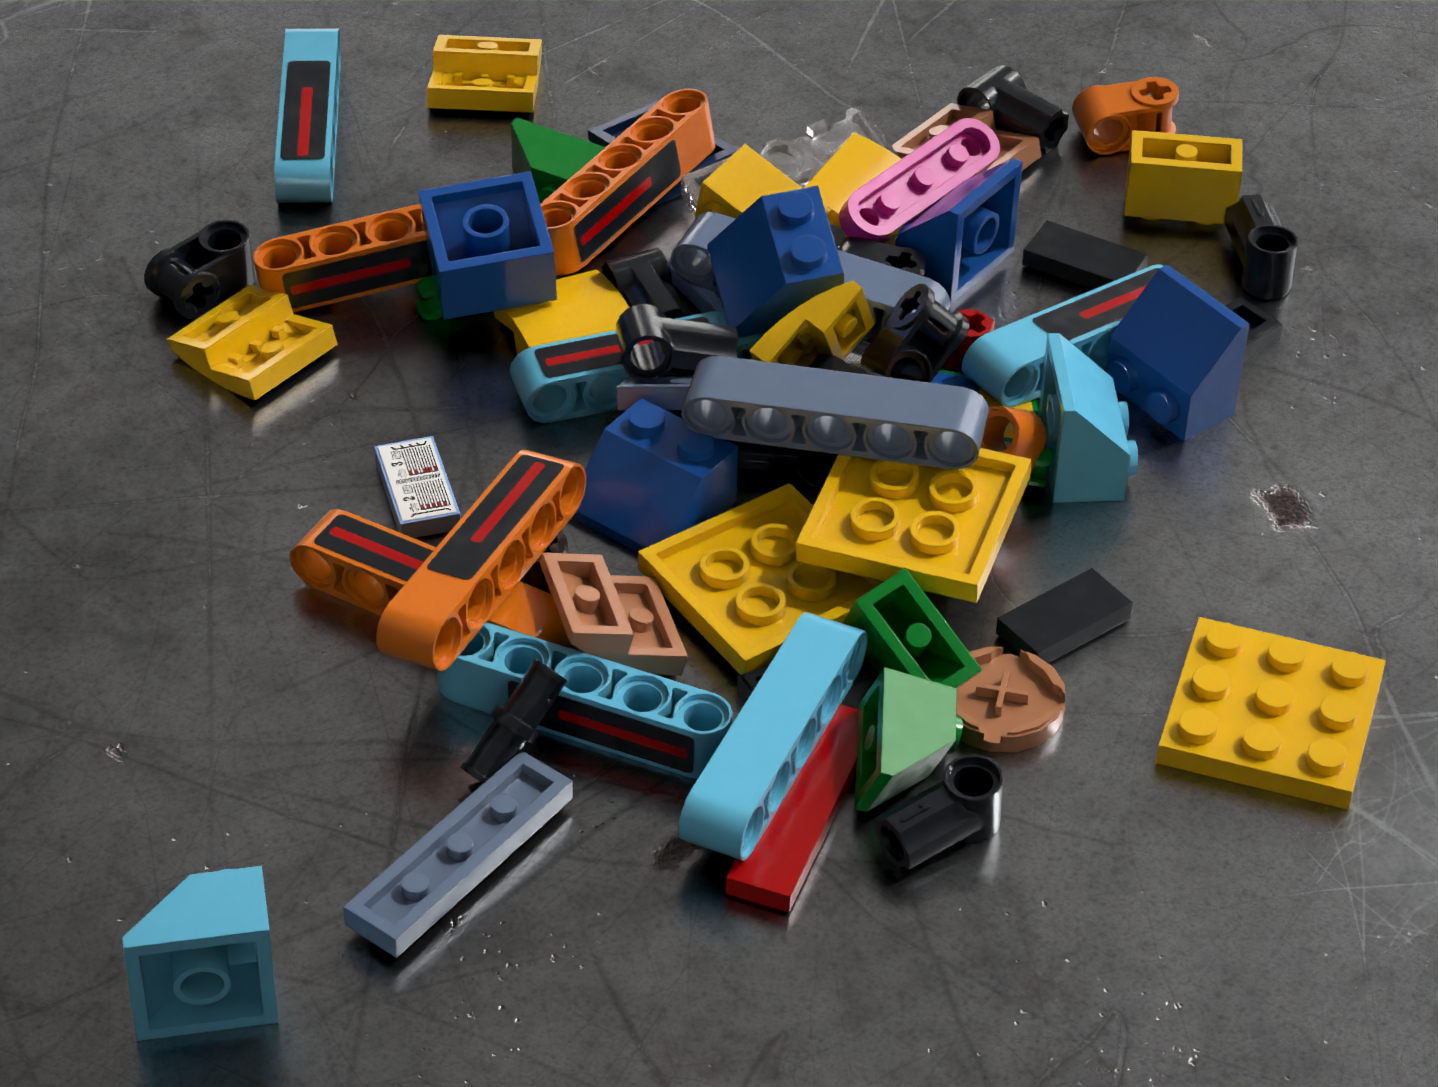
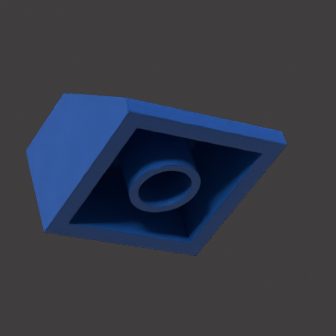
[895,158,1023,305]
[418,171,557,320]
[707,185,844,338]
[1105,264,1250,441]
[572,398,738,552]

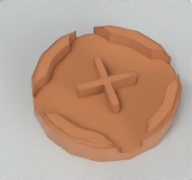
[956,647,1066,753]

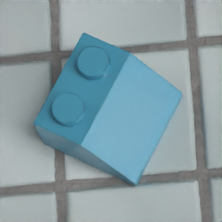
[1039,333,1138,503]
[122,866,279,1041]

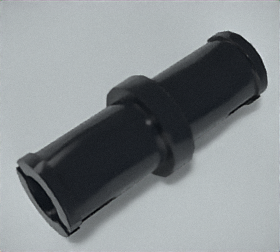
[460,658,569,784]

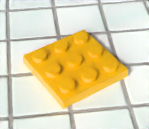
[796,448,1031,603]
[638,483,884,675]
[1156,617,1386,810]

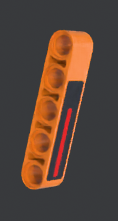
[540,89,715,276]
[253,204,433,313]
[376,450,586,671]
[289,509,573,648]

